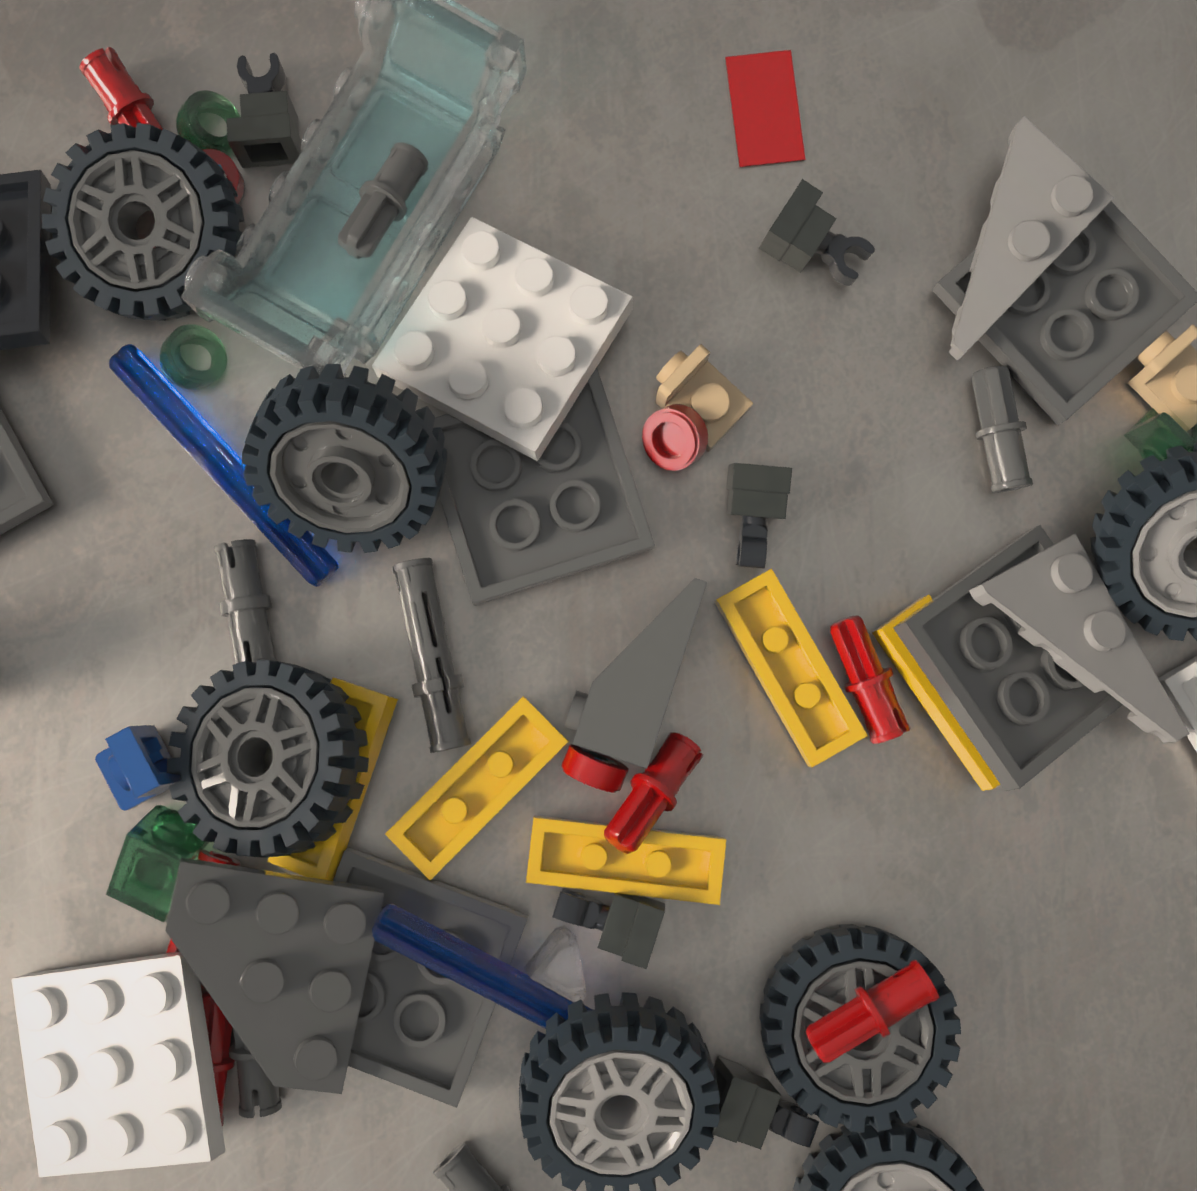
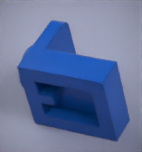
[95,725,181,811]

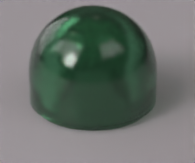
[176,90,240,153]
[159,324,227,390]

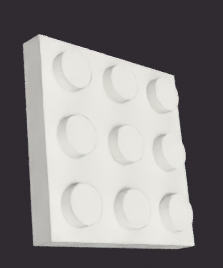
[372,217,633,461]
[12,952,226,1177]

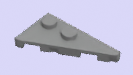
[949,116,1114,361]
[969,534,1190,743]

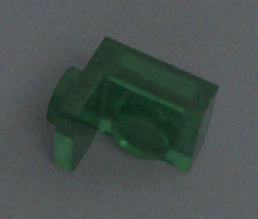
[106,805,209,923]

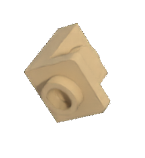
[1128,324,1197,436]
[655,344,753,452]

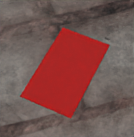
[725,50,806,167]

